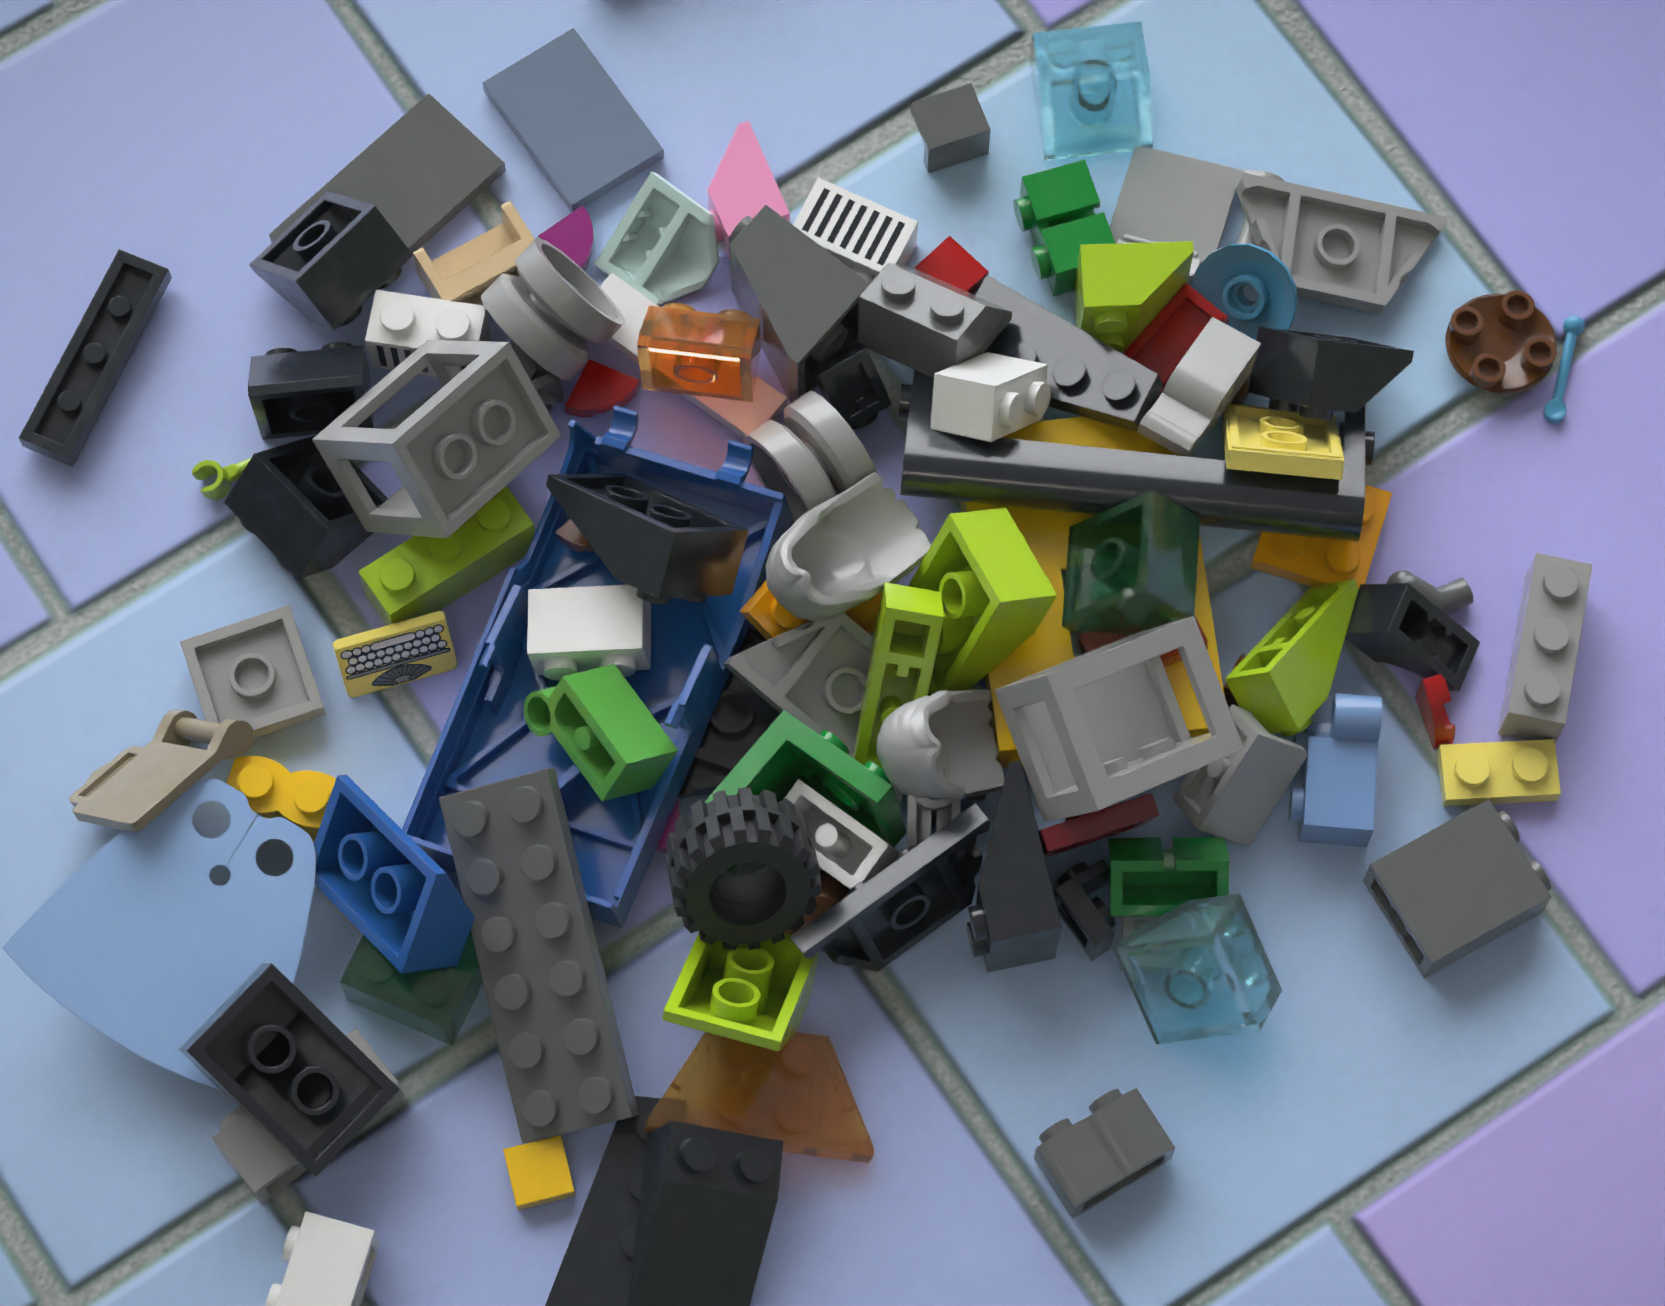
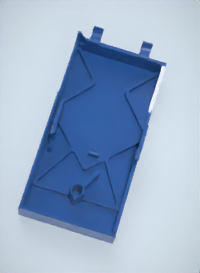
[402,405,794,928]

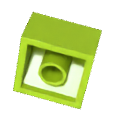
[1074,241,1194,353]

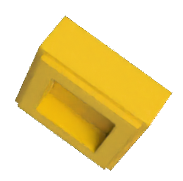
[503,1135,576,1210]

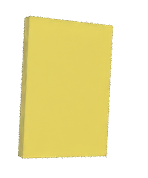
[1222,404,1344,480]

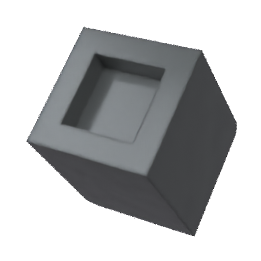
[911,83,991,173]

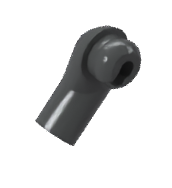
[1386,570,1474,614]

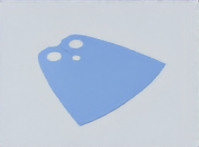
[2,779,316,1090]

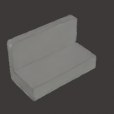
[1172,705,1307,846]

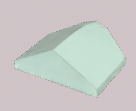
[594,172,719,305]

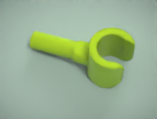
[192,457,252,500]

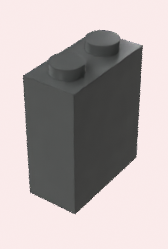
[1363,799,1552,978]

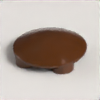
[1445,290,1557,394]

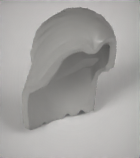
[765,472,931,621]
[876,689,1005,800]

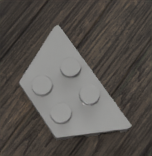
[1236,172,1447,314]
[723,613,903,802]

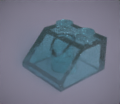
[1030,21,1153,161]
[1113,893,1282,1044]

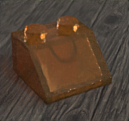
[637,303,762,402]

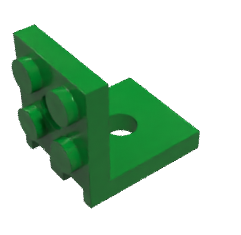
[705,710,907,873]

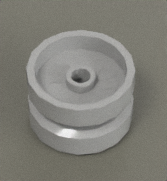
[480,237,625,381]
[743,391,878,524]

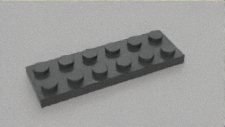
[439,768,639,1144]

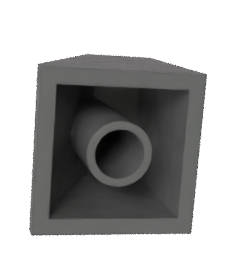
[729,205,870,403]

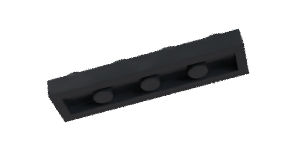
[19,249,172,467]

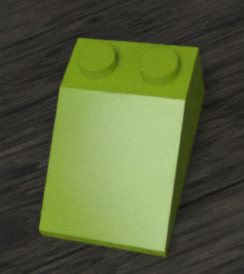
[908,508,1057,696]
[662,932,819,1052]

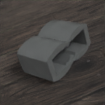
[1034,1088,1175,1218]

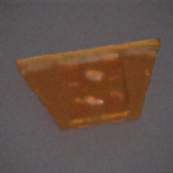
[644,1032,874,1163]

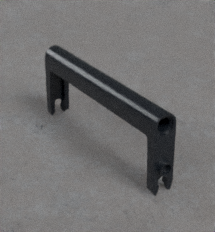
[898,370,1375,542]

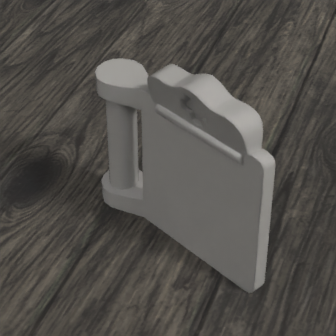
[1110,146,1284,285]

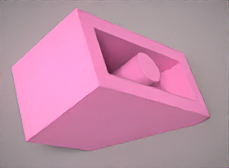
[707,121,790,260]

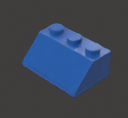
[314,775,475,974]

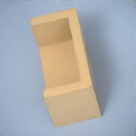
[413,201,534,306]

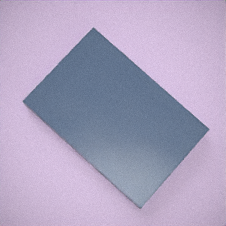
[482,28,664,212]

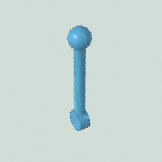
[1543,315,1585,424]

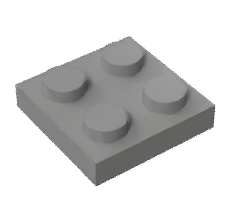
[180,605,326,738]

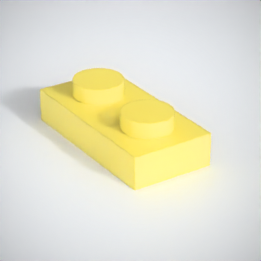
[1437,739,1561,807]

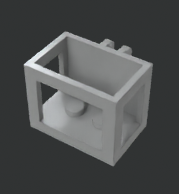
[312,340,561,538]
[994,616,1244,822]

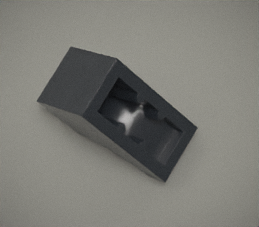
[1345,583,1480,691]

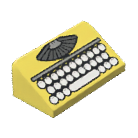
[332,611,458,698]

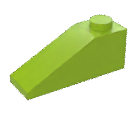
[1225,579,1359,737]
[853,582,944,769]

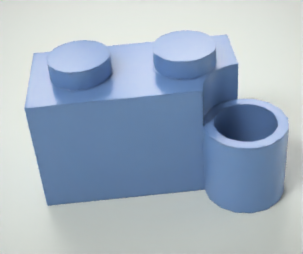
[1289,693,1382,847]

